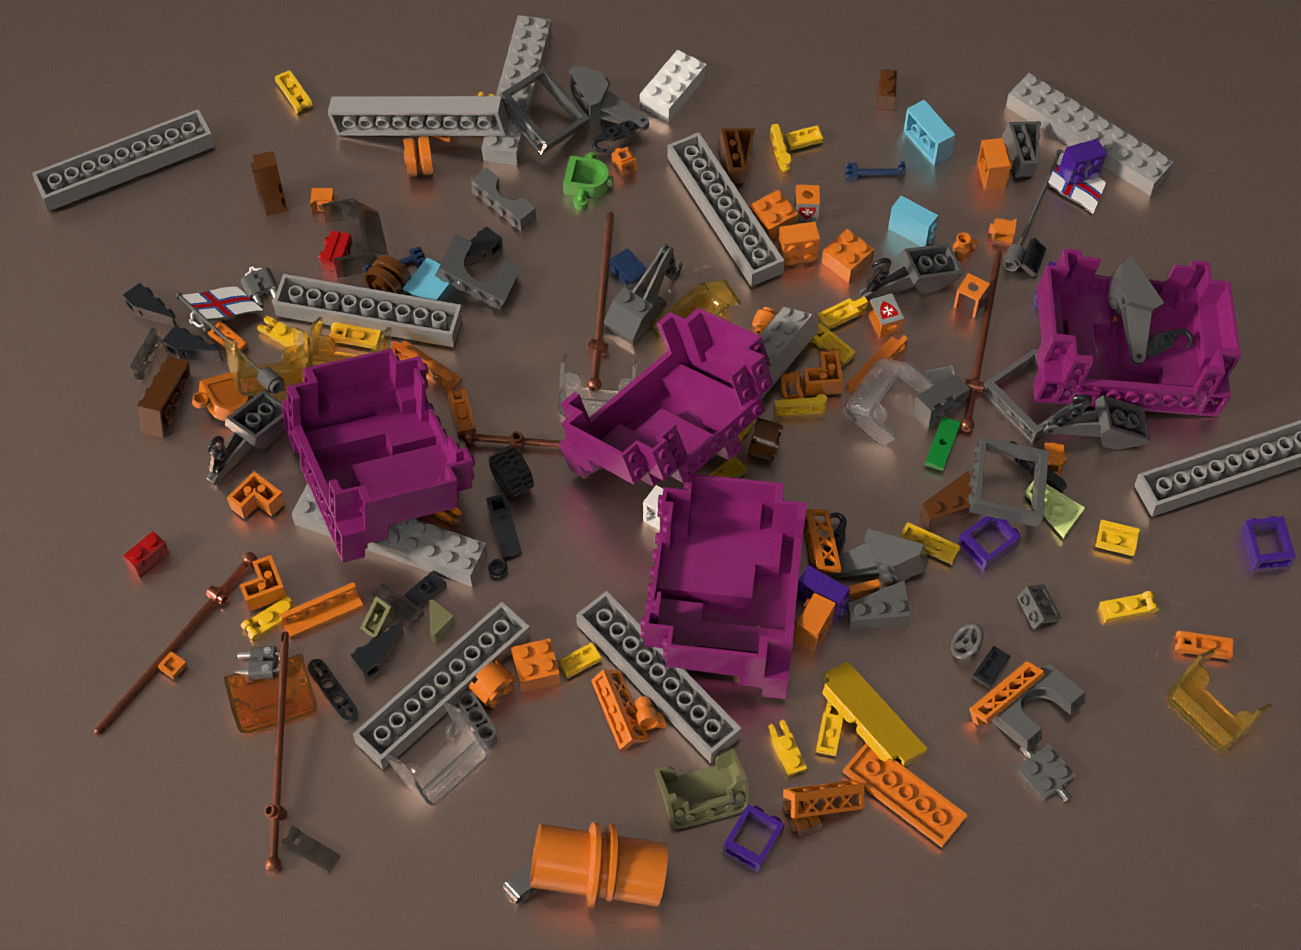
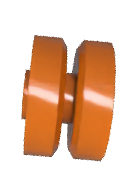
[403,136,434,178]

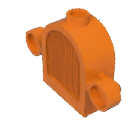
[192,371,260,421]

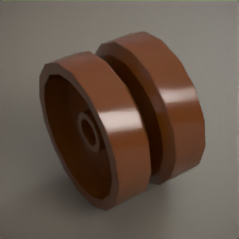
[364,254,411,294]

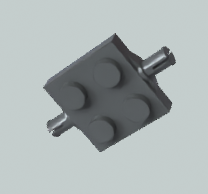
[1017,744,1076,802]

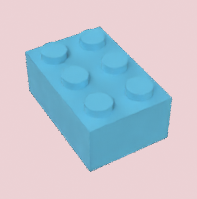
[904,100,955,166]

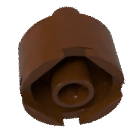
[748,418,784,461]

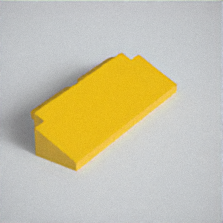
[822,661,928,768]

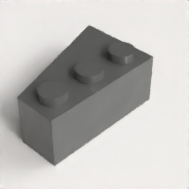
[1002,121,1041,177]
[912,375,971,430]
[847,580,911,631]

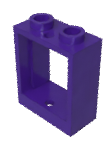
[958,516,1021,571]
[1241,516,1296,571]
[797,565,850,621]
[723,804,785,872]

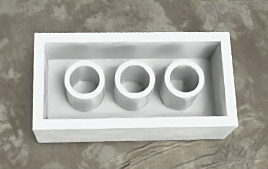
[640,50,707,123]

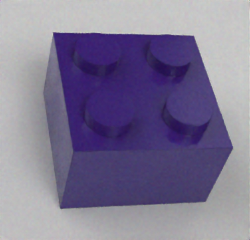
[1058,139,1107,185]

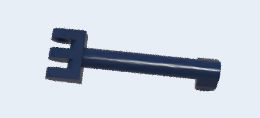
[845,161,906,181]
[364,247,426,272]

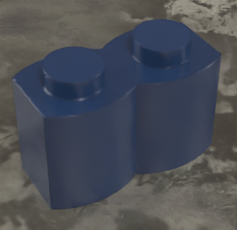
[609,249,647,286]

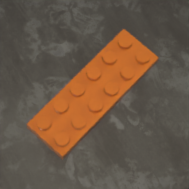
[843,743,968,848]

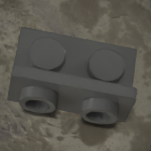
[1017,584,1062,629]

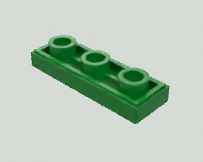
[925,417,961,471]

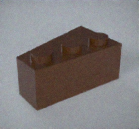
[717,128,755,183]
[250,151,288,216]
[920,471,982,531]

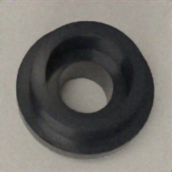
[488,559,508,578]

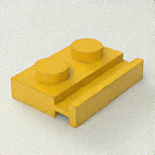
[1095,519,1140,556]

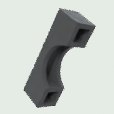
[471,168,537,230]

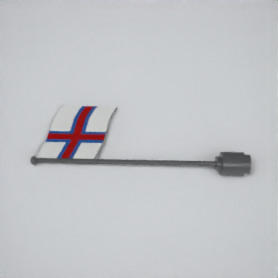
[1003,149,1106,271]
[176,287,285,394]

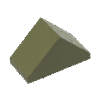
[360,595,396,638]
[429,600,455,644]

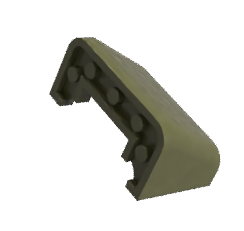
[655,748,751,829]

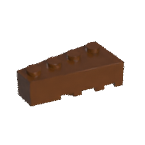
[137,356,191,438]

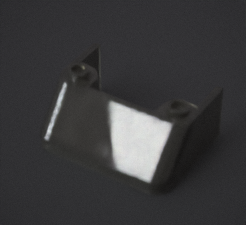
[322,199,388,278]

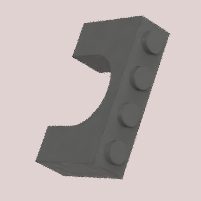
[435,234,521,309]
[992,663,1085,752]

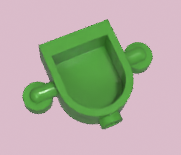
[563,152,613,210]

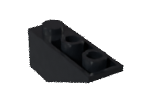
[464,226,503,267]
[122,283,177,327]
[162,325,223,361]
[486,493,522,558]
[350,622,404,681]

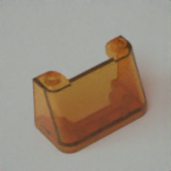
[224,653,317,734]

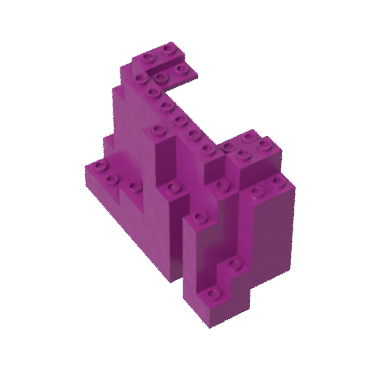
[1033,249,1241,417]
[559,308,774,486]
[282,348,475,563]
[640,474,807,699]

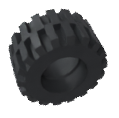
[488,446,534,499]

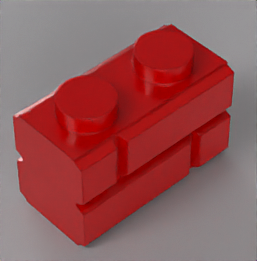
[319,231,353,273]
[123,531,169,577]

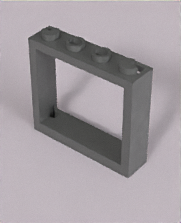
[500,67,590,155]
[983,348,1084,443]
[967,437,1049,527]

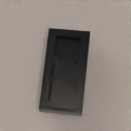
[1020,237,1047,277]
[404,570,447,610]
[972,646,1011,689]

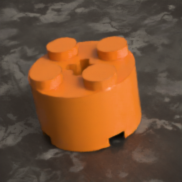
[469,660,515,709]

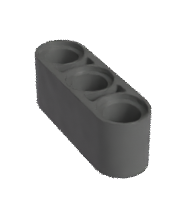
[458,691,497,748]
[503,862,538,904]

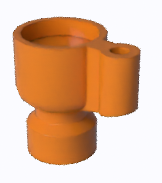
[952,232,978,260]
[635,696,667,730]

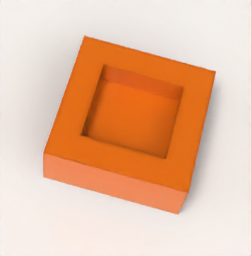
[158,651,187,680]

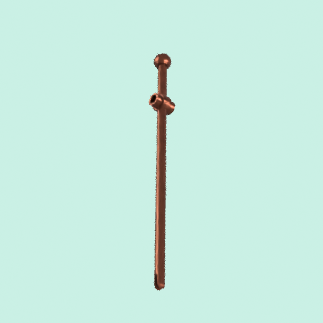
[587,211,614,392]
[960,250,1002,432]
[463,430,561,451]
[94,552,257,734]
[264,631,289,872]

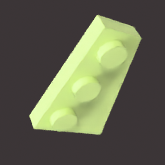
[1024,480,1085,539]

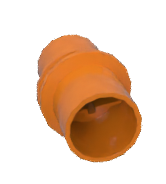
[530,822,668,908]

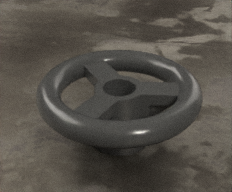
[951,623,984,659]

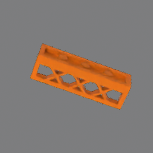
[846,335,908,397]
[391,340,462,391]
[804,509,841,574]
[280,582,364,640]
[969,661,1045,726]
[591,669,650,750]
[783,780,865,819]

